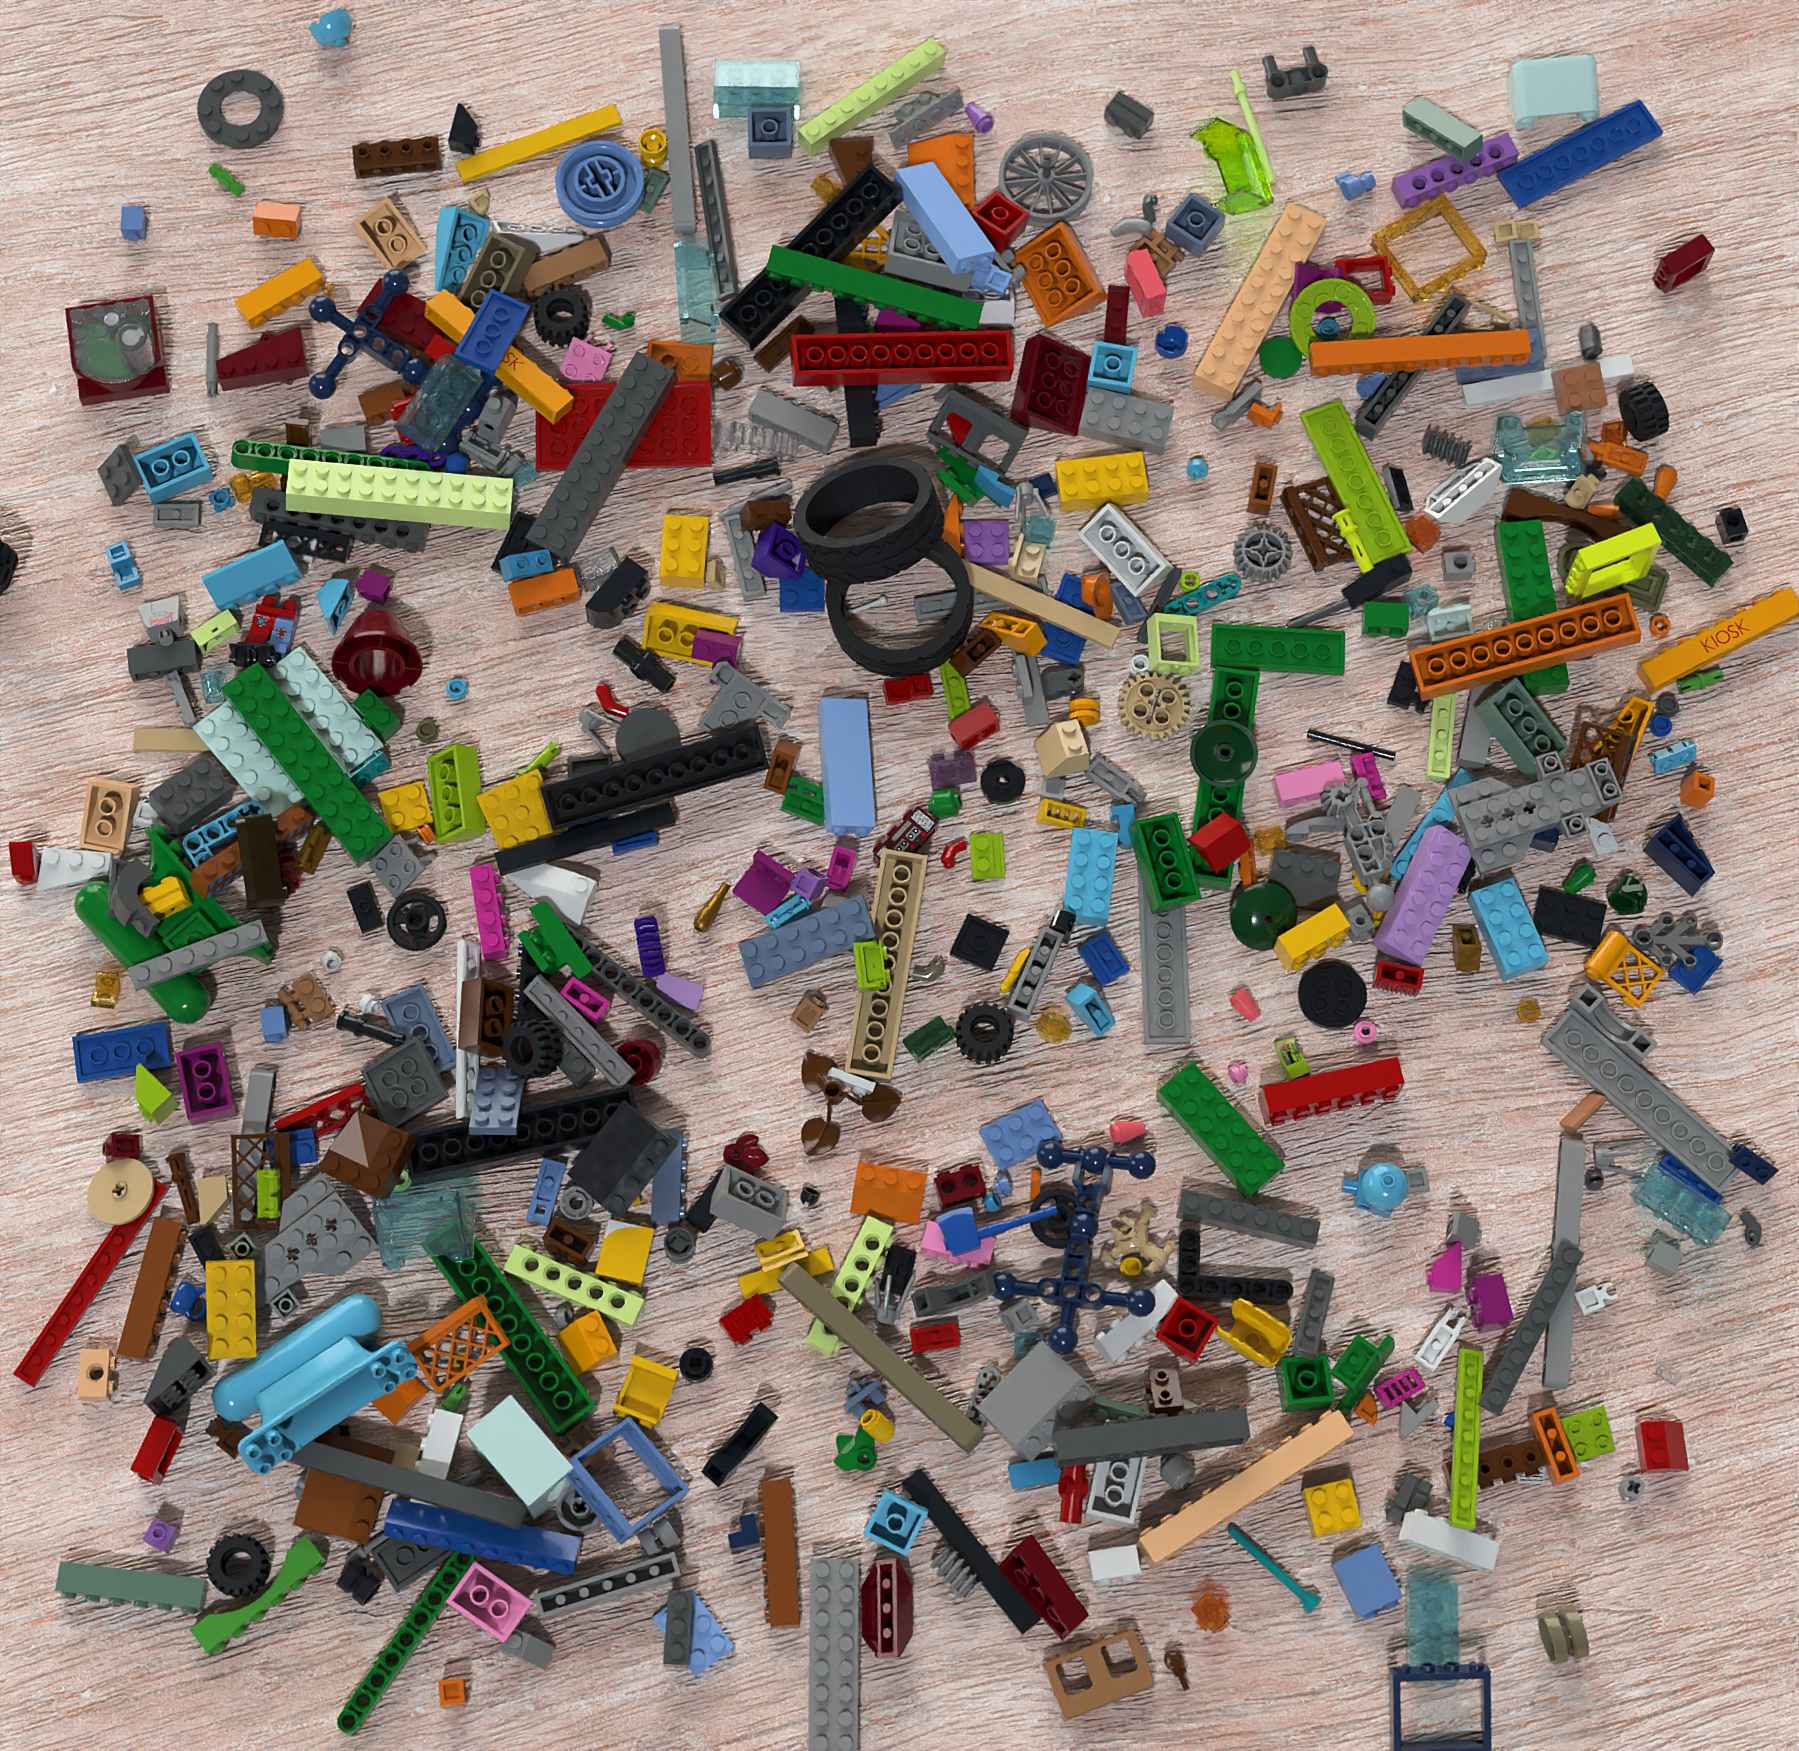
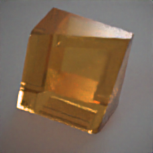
[1601,420,1628,446]

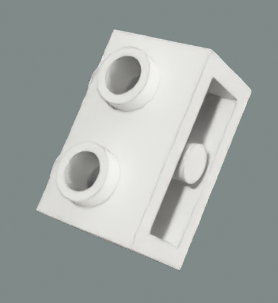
[1087,1545,1141,1587]

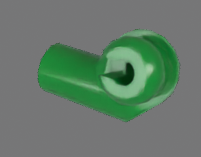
[602,312,635,331]

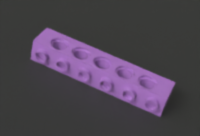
[1391,132,1519,210]

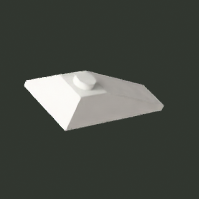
[505,864,598,929]

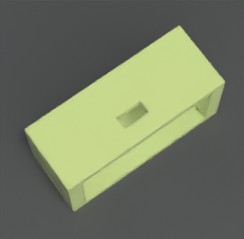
[190,609,241,655]

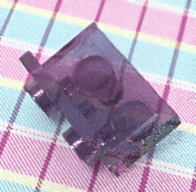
[926,749,977,789]

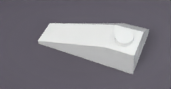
[491,220,584,253]

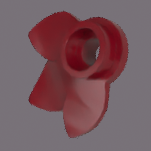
[723,1134,769,1176]

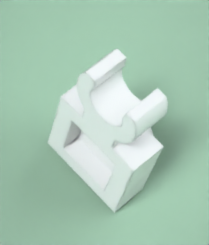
[1575,1282,1618,1317]

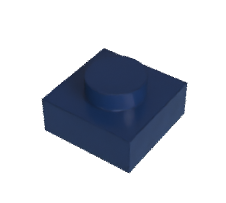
[1029,473,1058,501]

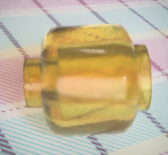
[1036,1011,1072,1045]

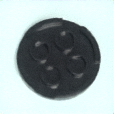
[1297,962,1367,1030]

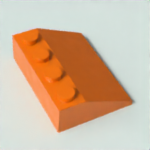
[908,134,974,213]
[1012,222,1108,329]

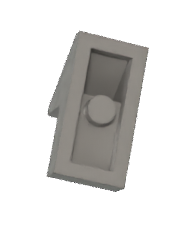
[1399,1399,1440,1441]

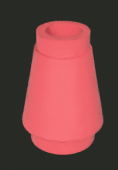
[1229,988,1261,1023]
[1110,1121,1146,1144]

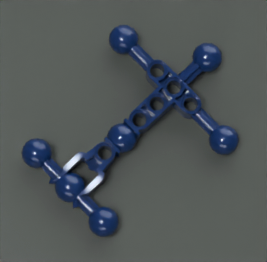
[309,269,503,456]
[992,1140,1156,1355]

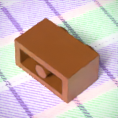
[1246,462,1278,516]

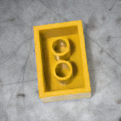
[659,514,709,589]
[1273,903,1351,973]

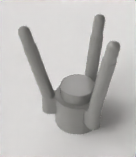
[1015,482,1051,530]
[578,707,619,755]
[1594,1138,1645,1178]
[874,1275,916,1325]

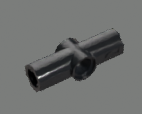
[612,638,676,694]

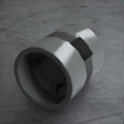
[664,1227,695,1264]

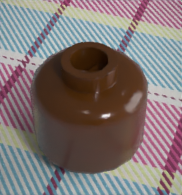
[710,359,743,391]

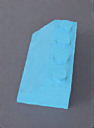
[201,539,304,613]

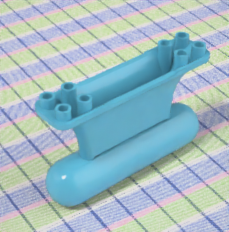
[211,1293,418,1475]

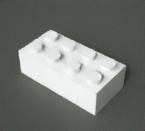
[1084,1420,1148,1528]

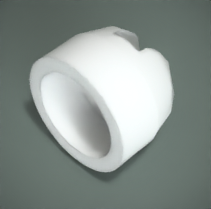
[321,951,341,971]

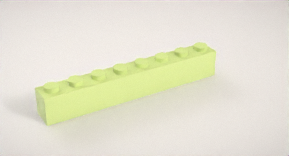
[798,38,945,157]

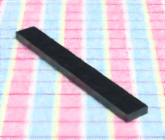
[494,803,676,876]
[901,1468,1041,1635]

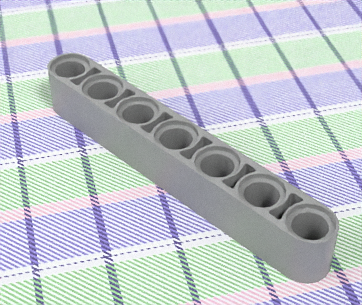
[229,1069,276,1225]

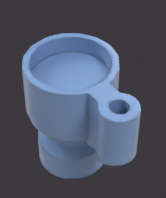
[1335,172,1376,201]

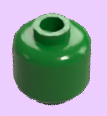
[927,788,962,820]

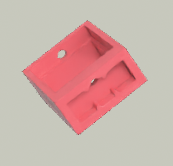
[1124,248,1167,319]

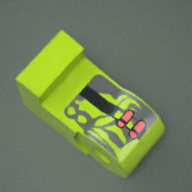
[1275,1037,1311,1081]

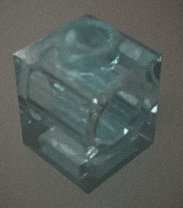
[1402,583,1439,620]
[200,671,227,704]
[1014,1332,1048,1360]

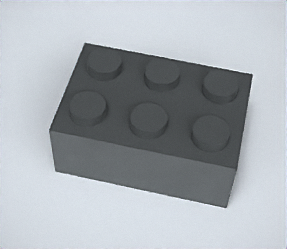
[149,756,233,837]

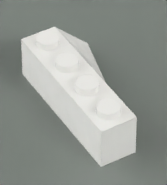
[1093,1279,1179,1366]

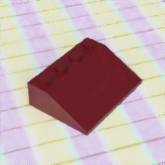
[1009,334,1092,437]

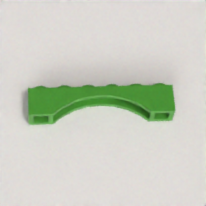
[190,1536,327,1656]

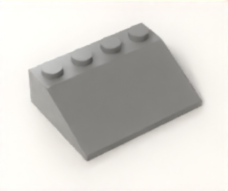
[883,210,974,292]
[976,1340,1097,1462]

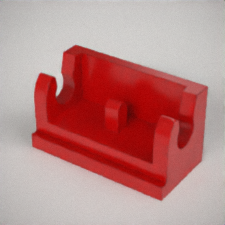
[948,702,1000,753]

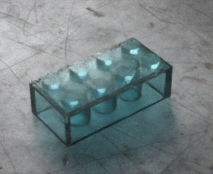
[394,353,484,453]
[1629,1162,1733,1248]
[1405,1582,1459,1685]

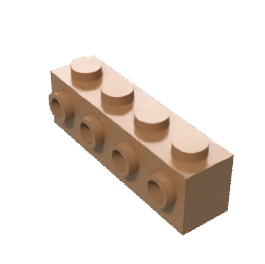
[522,238,609,301]

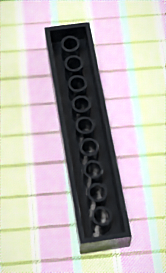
[718,163,904,351]
[537,725,770,832]
[407,1085,637,1186]

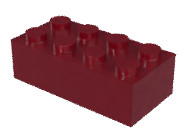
[356,278,449,363]

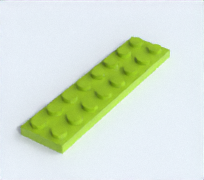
[1300,400,1413,567]

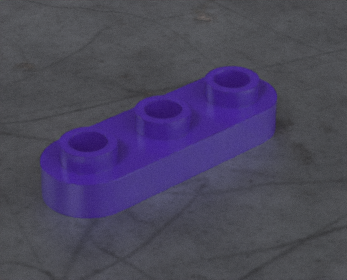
[380,446,447,469]

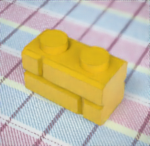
[138,876,192,921]

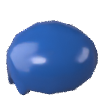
[1155,325,1188,359]

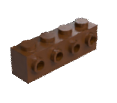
[352,136,442,179]
[1442,1439,1545,1494]

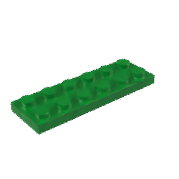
[1210,623,1345,676]

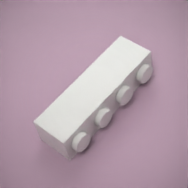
[410,1408,464,1508]
[1398,1509,1500,1572]

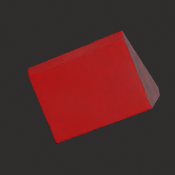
[1187,813,1252,874]

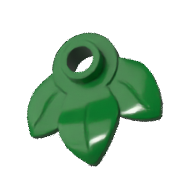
[834,1426,876,1471]

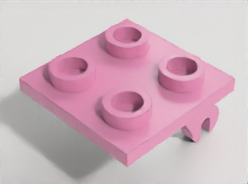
[557,334,614,384]

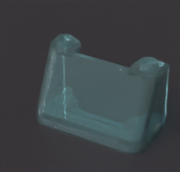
[1492,410,1587,484]
[373,1190,475,1271]

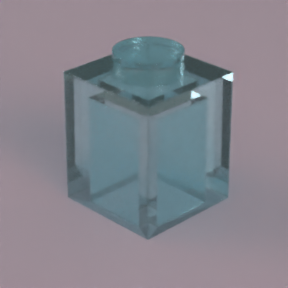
[1022,515,1057,550]

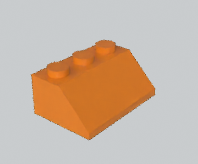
[850,1162,927,1225]

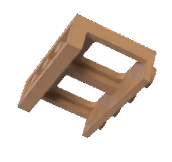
[1042,1627,1155,1722]

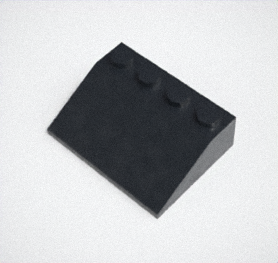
[567,1100,679,1220]

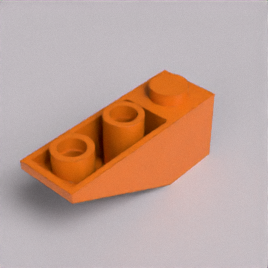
[934,494,965,565]

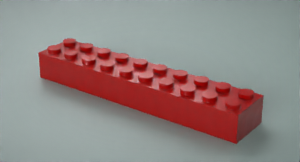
[790,330,1014,387]

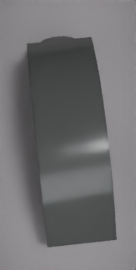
[111,858,160,939]
[911,1270,997,1317]

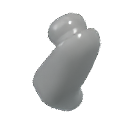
[1110,218,1152,238]

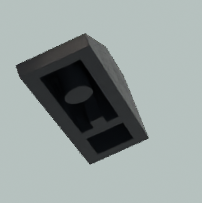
[1341,553,1413,610]

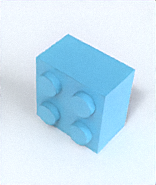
[1086,341,1138,396]
[863,1488,928,1556]

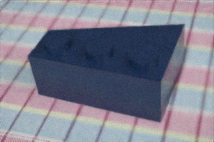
[1643,813,1715,897]

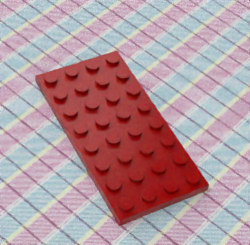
[536,380,712,472]

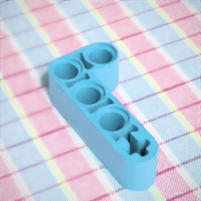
[183,801,264,869]

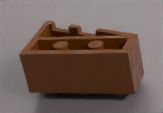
[829,140,873,189]

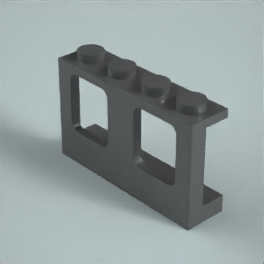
[926,389,1029,480]

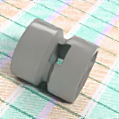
[636,1516,681,1559]

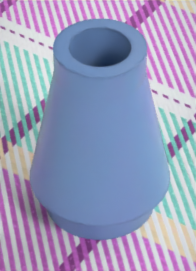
[1356,372,1388,399]

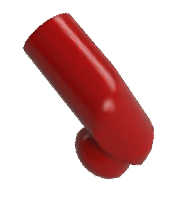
[940,839,967,869]

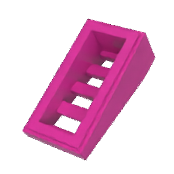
[1373,1367,1426,1411]

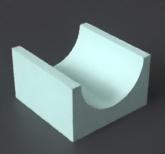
[466,1395,574,1521]

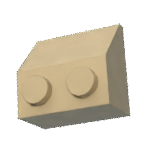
[1034,719,1090,779]

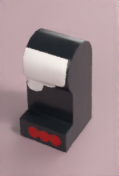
[1049,910,1076,945]

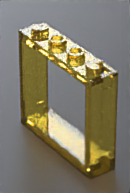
[1370,194,1488,304]

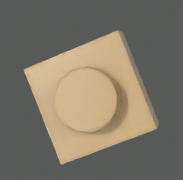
[705,561,725,590]

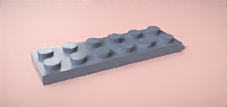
[738,894,878,988]

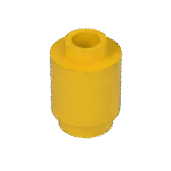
[860,1409,895,1443]

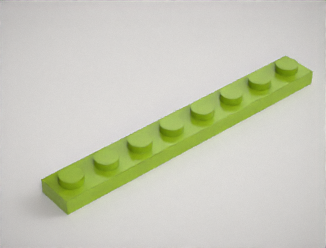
[1449,1348,1484,1531]

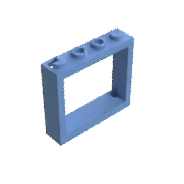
[566,1416,690,1545]

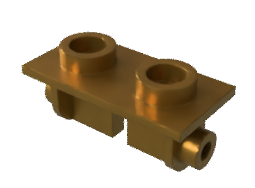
[292,826,332,875]

